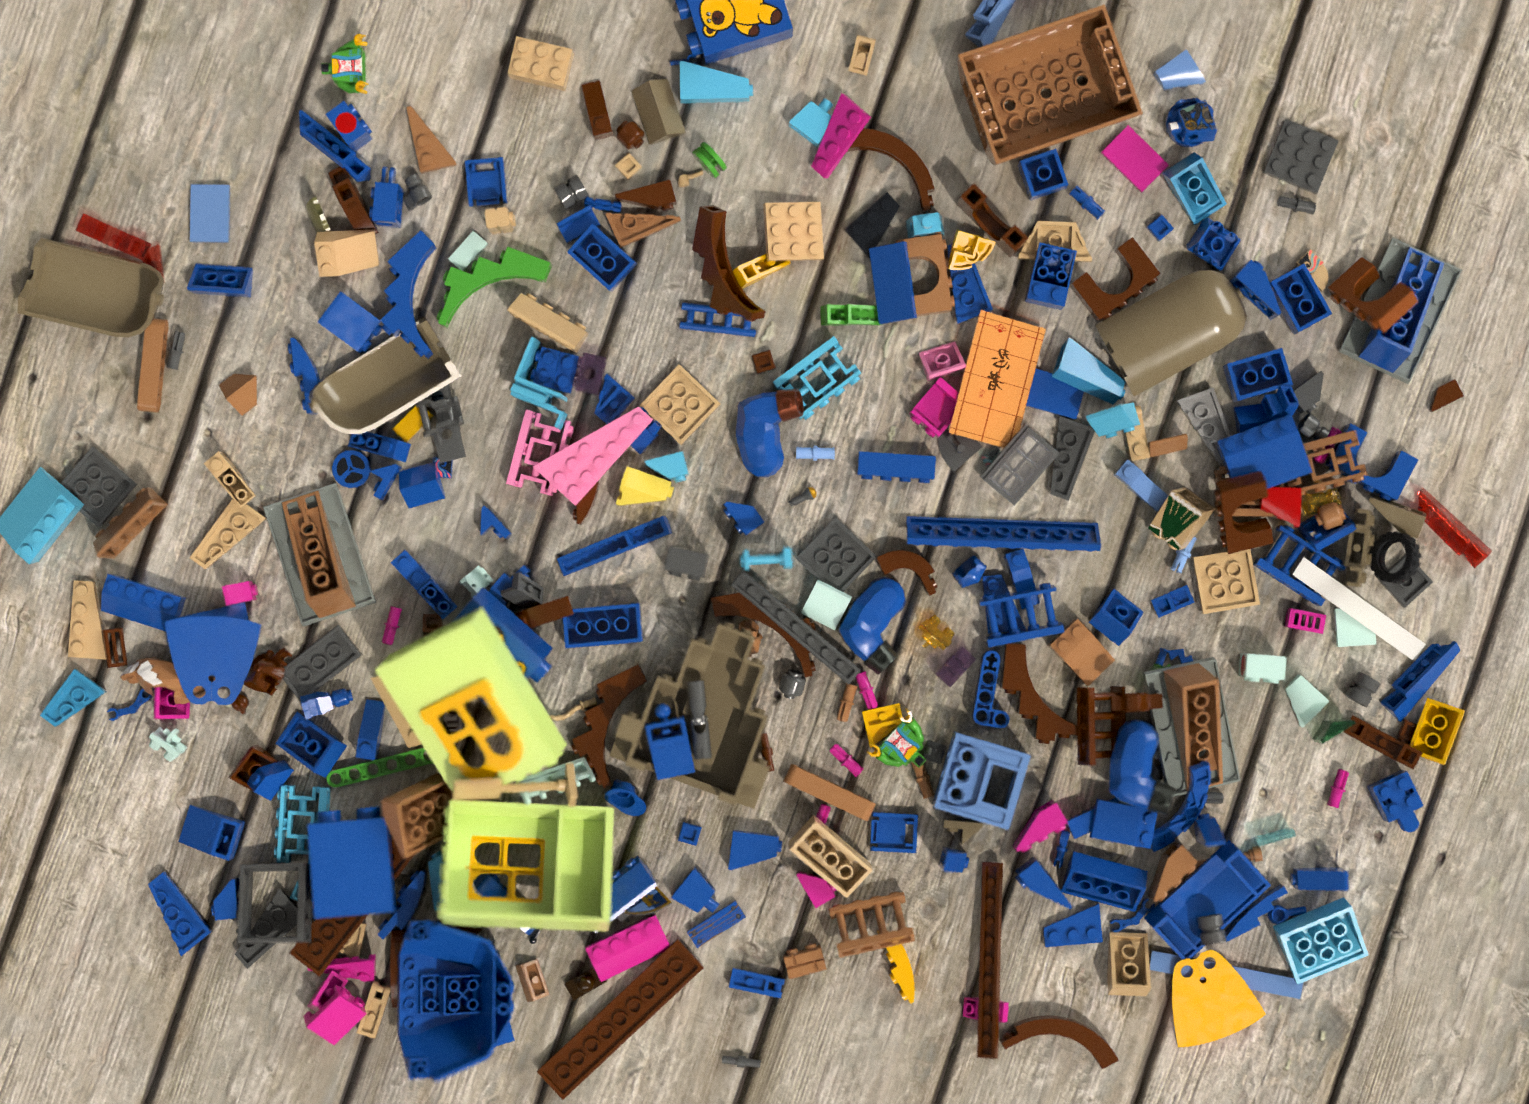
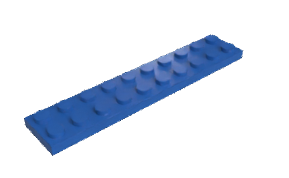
[906,516,1101,552]

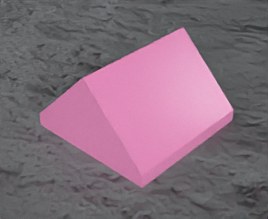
[919,341,966,381]

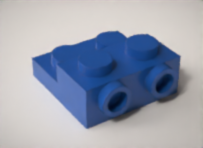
[530,347,580,394]

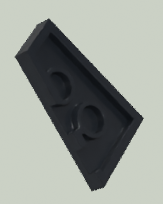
[844,192,900,259]

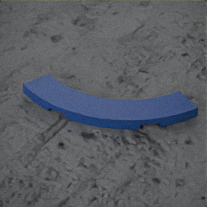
[1151,760,1211,852]

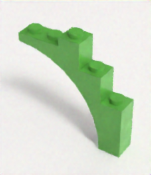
[437,247,552,328]

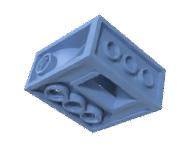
[932,731,1031,830]

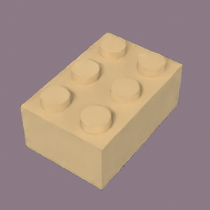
[508,36,574,91]

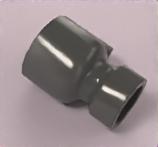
[403,174,432,211]
[1298,413,1330,440]

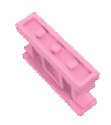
[506,410,574,496]

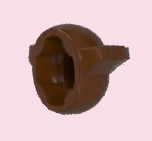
[231,693,249,715]

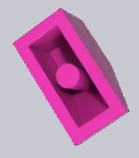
[222,581,258,605]
[796,871,837,908]
[307,970,348,1012]

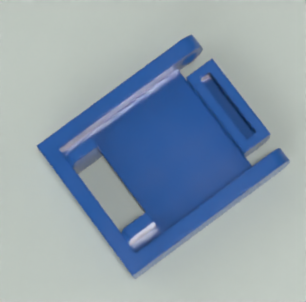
[465,157,508,207]
[1298,512,1357,552]
[870,812,918,853]

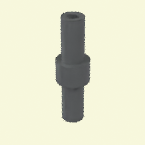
[722,1055,761,1068]

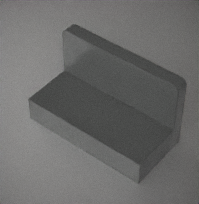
[501,572,544,610]

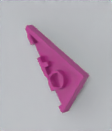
[307,954,376,982]

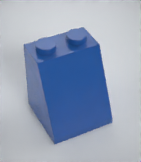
[318,291,383,354]

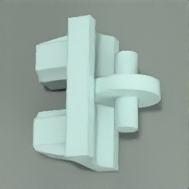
[149,727,187,762]

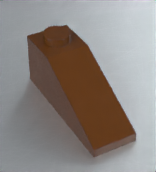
[581,80,614,140]
[615,180,677,211]
[515,596,574,629]

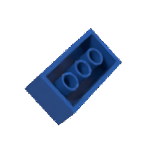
[563,603,643,648]

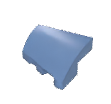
[1153,50,1206,90]

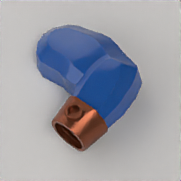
[736,389,804,477]

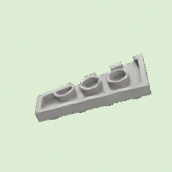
[1176,388,1231,466]

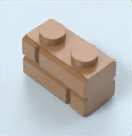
[783,943,827,979]

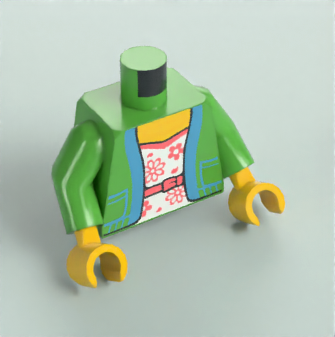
[321,34,369,94]
[866,709,926,768]

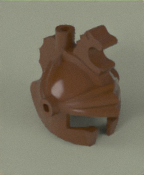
[243,648,292,696]

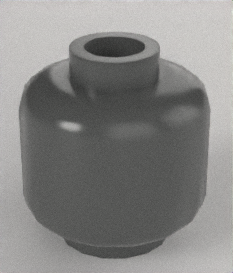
[779,669,806,699]

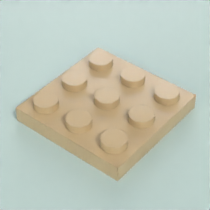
[763,202,824,261]
[639,364,721,445]
[1192,549,1260,614]

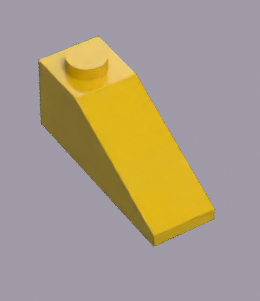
[733,254,791,289]

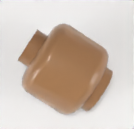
[1315,502,1346,530]

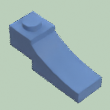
[1114,459,1168,512]

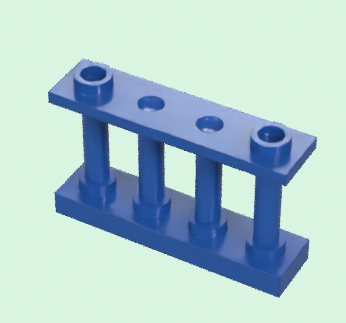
[1253,525,1346,606]
[979,583,1065,647]

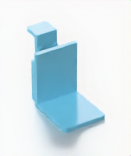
[510,336,568,430]

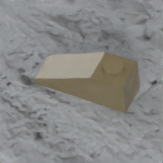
[1369,493,1426,538]

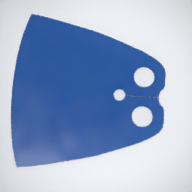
[165,616,261,705]

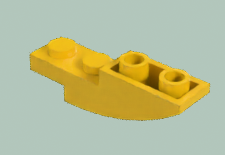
[877,930,915,1004]

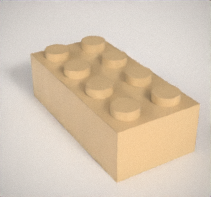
[788,815,873,898]

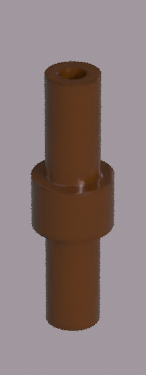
[760,733,775,772]

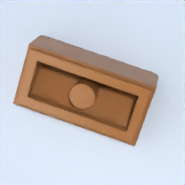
[1148,434,1188,457]
[516,958,549,1002]

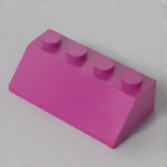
[585,914,670,982]

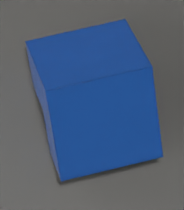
[1261,385,1299,421]

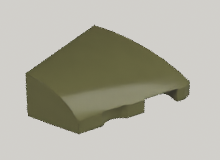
[305,197,332,234]

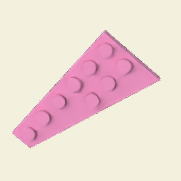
[533,407,653,506]

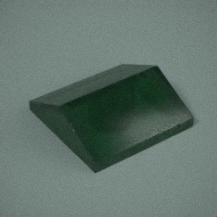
[1312,719,1356,744]

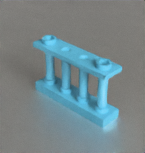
[740,548,792,571]

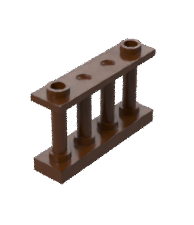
[1077,686,1126,766]

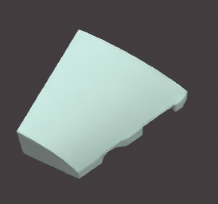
[1285,675,1329,728]

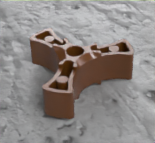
[1111,692,1163,712]

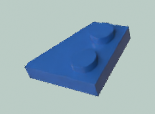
[594,374,635,424]

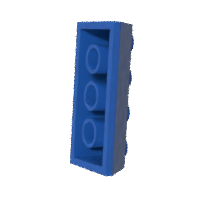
[101,574,186,631]
[1061,851,1148,912]
[594,856,657,933]

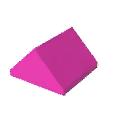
[154,687,190,719]

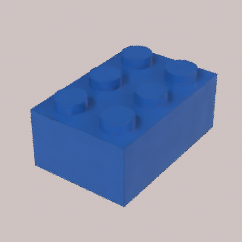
[567,223,637,292]
[1270,264,1332,335]
[1223,348,1293,403]

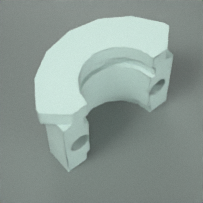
[459,565,494,598]

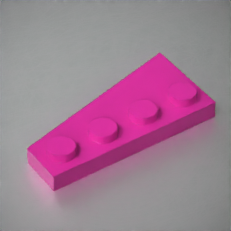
[811,93,871,179]

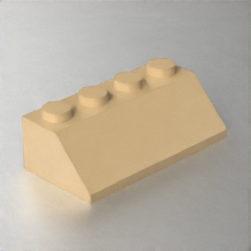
[507,293,588,354]

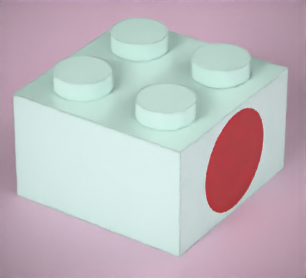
[1238,653,1286,683]

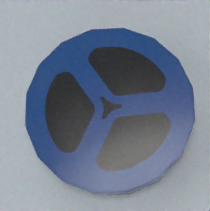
[332,450,371,488]

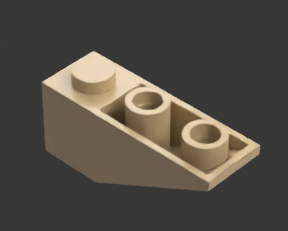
[204,451,256,508]

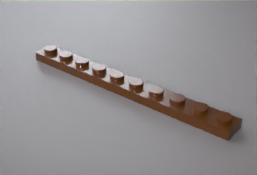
[977,862,1003,1059]

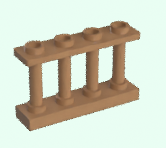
[829,891,915,958]

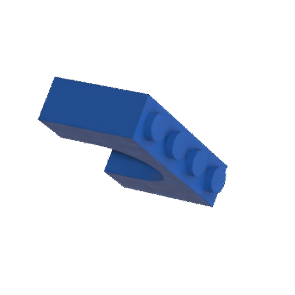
[1325,423,1418,502]

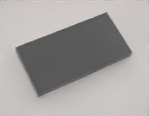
[283,625,362,702]

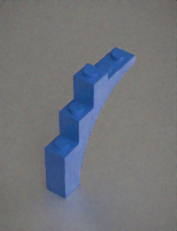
[380,230,437,359]

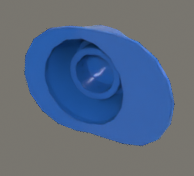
[604,779,647,816]

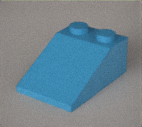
[1162,152,1227,225]

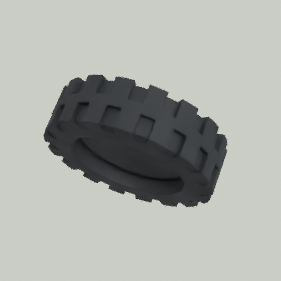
[1370,531,1421,584]

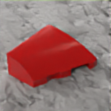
[1260,487,1301,528]

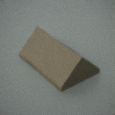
[632,79,686,145]

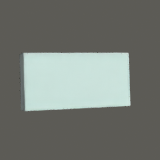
[448,231,488,271]

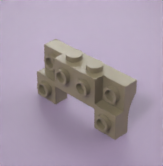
[1344,509,1375,588]

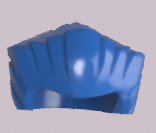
[953,555,987,588]

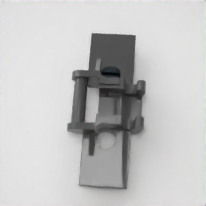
[416,384,466,463]

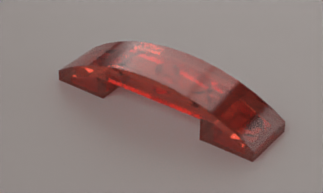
[75,213,152,261]

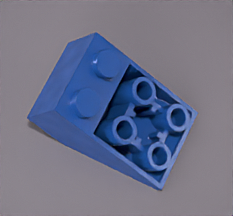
[1024,242,1077,310]
[178,805,245,861]

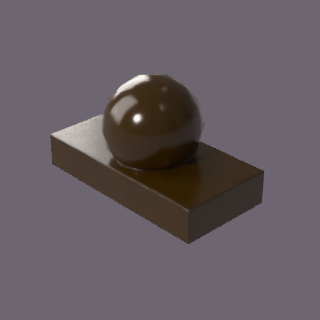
[564,967,608,1000]

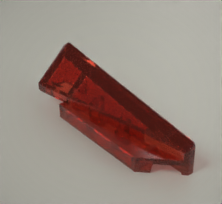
[1418,488,1492,569]

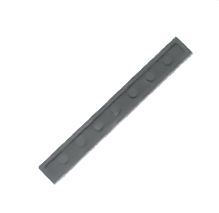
[731,570,861,685]

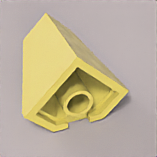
[616,466,674,506]

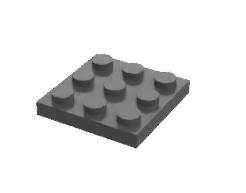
[1263,119,1339,194]
[60,446,138,528]
[796,517,877,592]

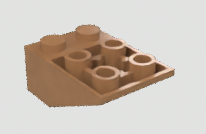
[1148,841,1198,902]

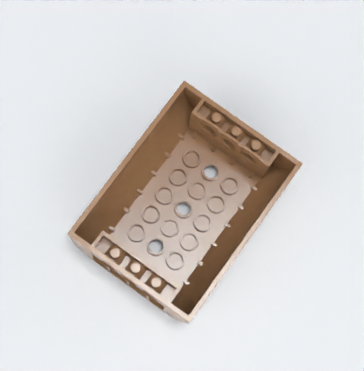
[958,4,1143,165]

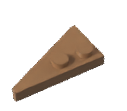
[406,106,457,173]
[606,213,681,248]

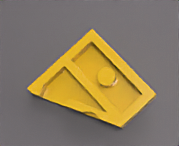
[862,703,902,748]

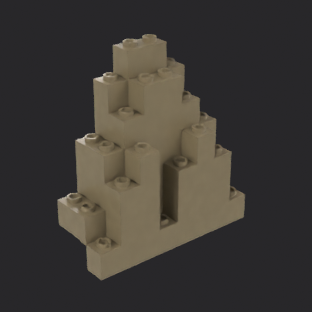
[609,622,770,809]

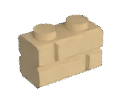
[485,207,516,235]

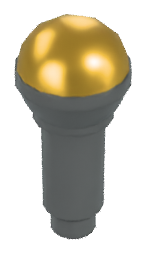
[789,487,817,507]

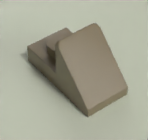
[942,818,983,845]

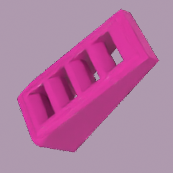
[1285,608,1326,634]

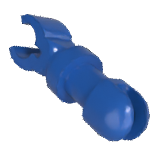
[1053,830,1070,868]

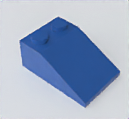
[1230,260,1281,320]
[275,712,347,778]
[1090,799,1157,849]
[1015,857,1073,909]

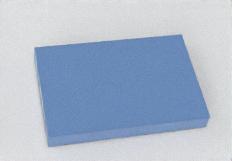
[190,184,230,243]

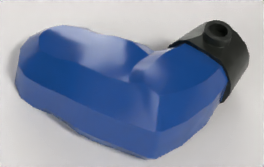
[838,577,906,675]
[1109,719,1175,814]

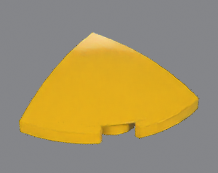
[948,230,996,270]

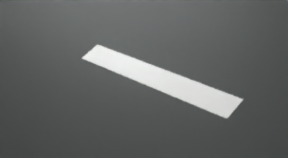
[1292,557,1426,661]

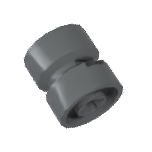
[554,174,589,209]
[1345,672,1381,707]
[1197,914,1226,945]

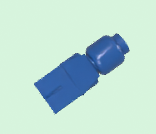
[300,688,353,719]

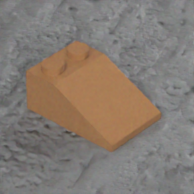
[1048,619,1115,687]

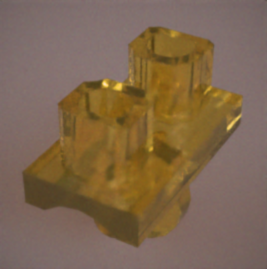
[918,615,955,650]

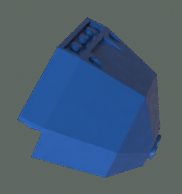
[397,920,514,1082]

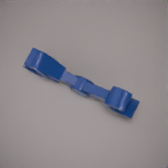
[107,689,154,721]
[1109,898,1155,932]

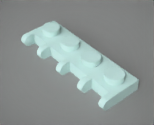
[515,757,596,805]

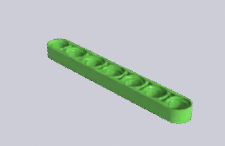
[327,744,457,788]

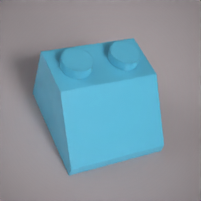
[1086,402,1140,439]
[645,451,689,483]

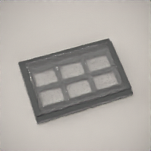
[980,424,1059,506]

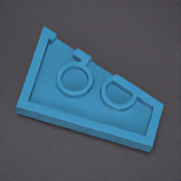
[40,669,107,727]

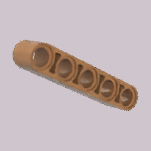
[137,318,169,413]
[783,764,876,821]

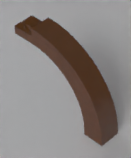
[847,128,935,214]
[1000,1015,1119,1069]

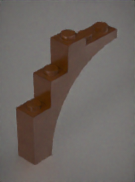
[692,205,766,322]
[711,592,816,677]
[1000,643,1077,744]
[571,664,647,788]

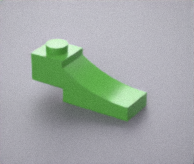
[821,304,881,326]

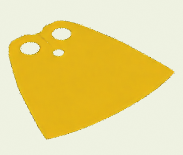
[1172,950,1266,1047]

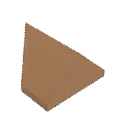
[219,374,257,416]

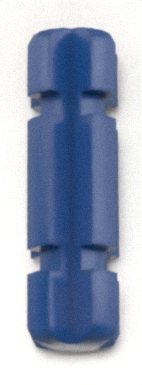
[584,197,622,213]

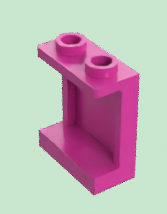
[909,377,959,439]
[303,985,367,1045]

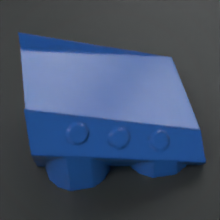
[1186,217,1241,271]

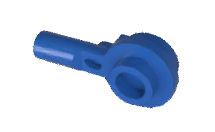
[1268,905,1307,924]

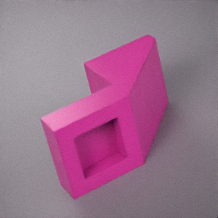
[963,997,1009,1022]

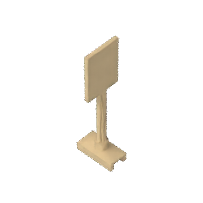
[453,763,578,807]

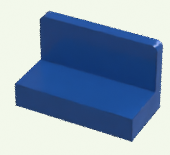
[556,205,601,244]

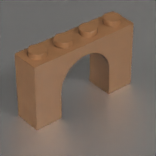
[895,234,955,317]

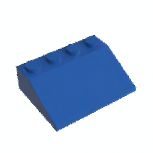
[1217,414,1312,489]

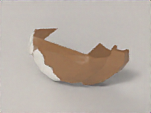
[120,657,215,704]

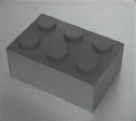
[665,546,709,581]

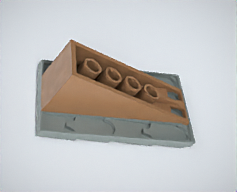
[263,483,376,627]
[1143,657,1241,796]

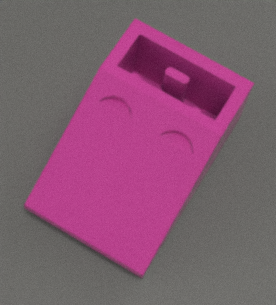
[1012,800,1068,853]

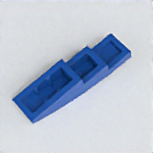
[1225,884,1288,942]

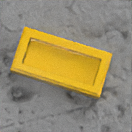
[393,406,433,443]

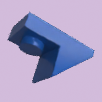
[370,464,402,500]
[480,506,512,539]

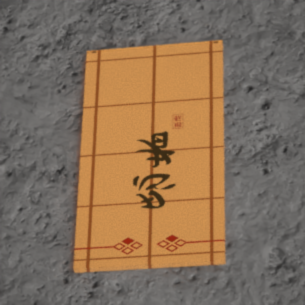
[949,310,1046,448]

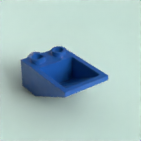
[645,703,695,780]

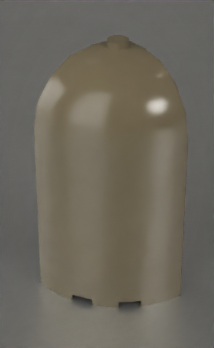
[17,238,164,338]
[1095,270,1247,396]
[308,316,461,434]

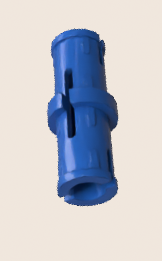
[1069,185,1105,220]

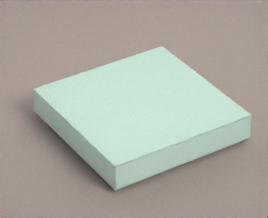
[801,580,852,630]
[1334,606,1376,647]

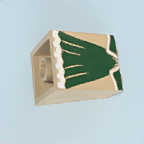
[1148,487,1216,550]

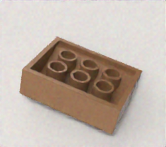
[93,487,168,559]
[381,773,453,859]

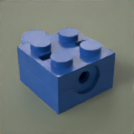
[369,167,404,228]
[1367,770,1424,832]

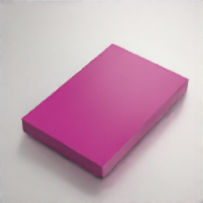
[1101,125,1169,193]

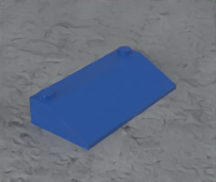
[1144,840,1271,960]

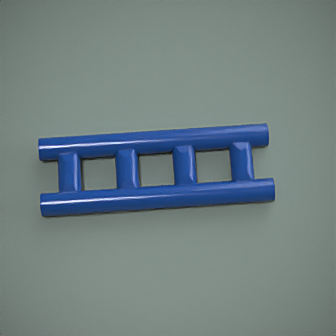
[679,302,756,337]

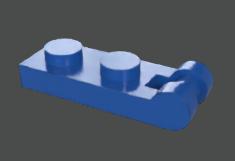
[729,968,785,998]

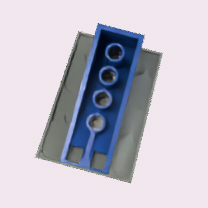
[1338,238,1462,384]

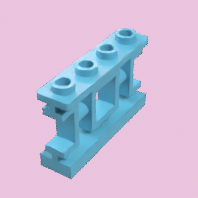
[772,336,861,420]
[274,784,331,864]

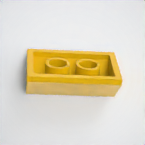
[1410,698,1465,765]

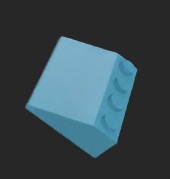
[0,467,84,564]
[1273,897,1368,985]

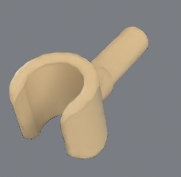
[678,170,704,187]

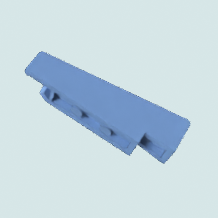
[965,0,1015,47]

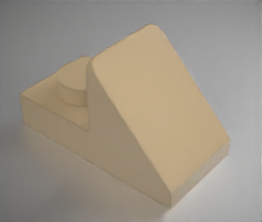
[848,35,876,76]

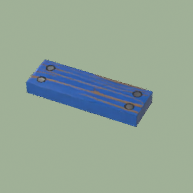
[687,900,746,948]

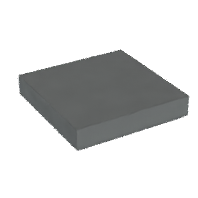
[1378,554,1433,608]

